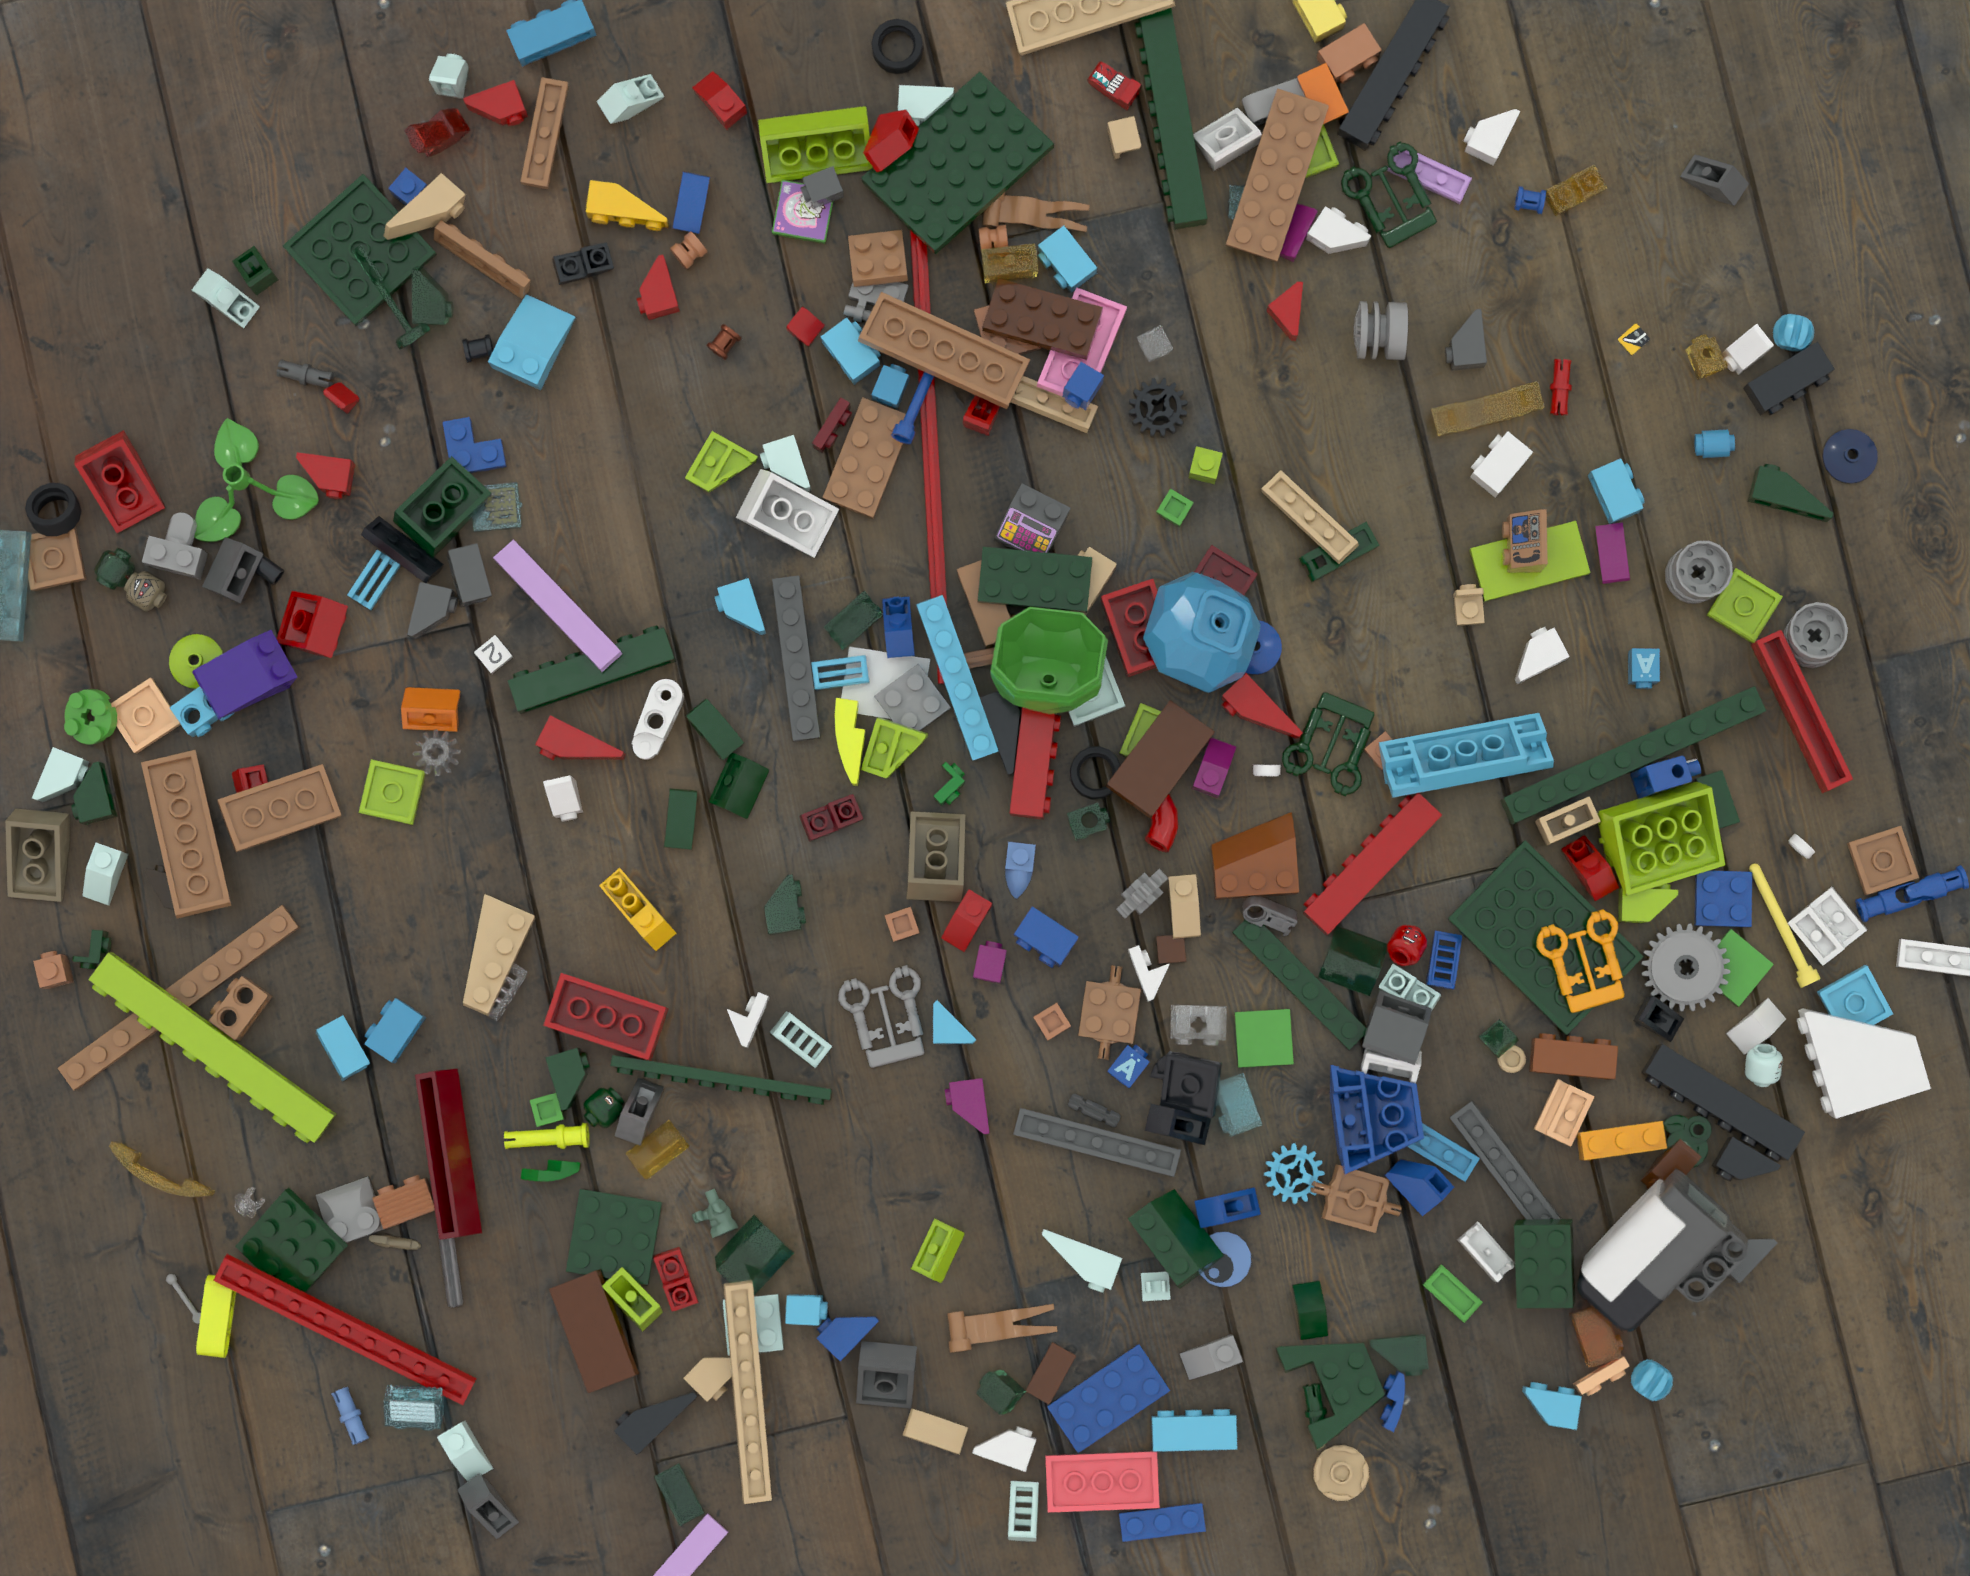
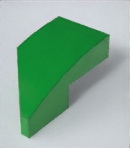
[521,1159,580,1181]

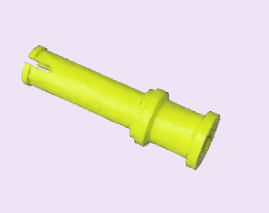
[504,1123,590,1149]

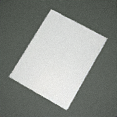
[841,647,930,719]

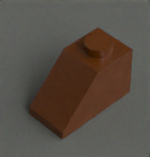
[1640,1139,1701,1190]

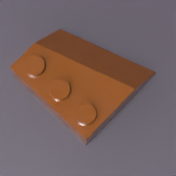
[1211,812,1299,900]

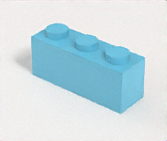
[1151,1409,1237,1451]

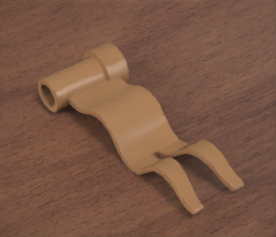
[982,192,1090,232]
[947,1304,1058,1353]

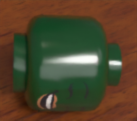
[583,1087,625,1128]

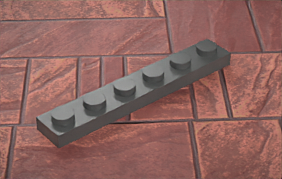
[772,575,821,742]
[1450,1100,1562,1219]
[1013,1108,1181,1177]

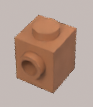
[33,951,74,989]

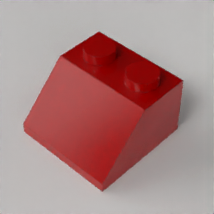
[277,591,348,658]

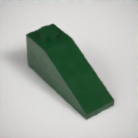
[1747,464,1833,522]

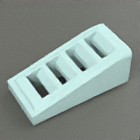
[770,1011,832,1068]
[1008,1481,1039,1541]

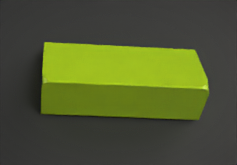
[911,1218,965,1283]

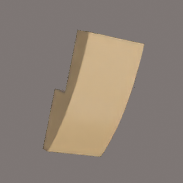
[902,1409,968,1454]

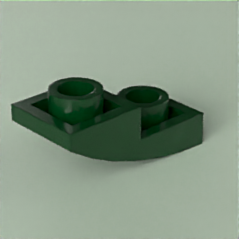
[685,698,744,760]
[664,788,697,850]

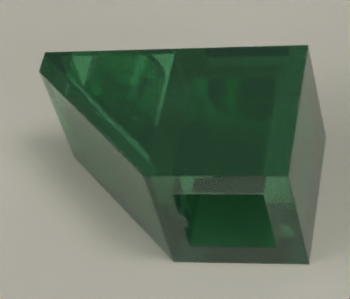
[764,874,806,935]

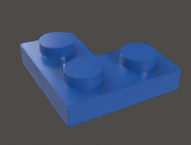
[443,417,507,473]

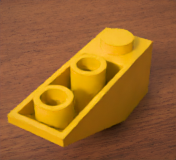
[586,180,669,231]
[599,868,676,951]

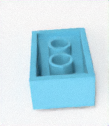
[488,294,576,390]

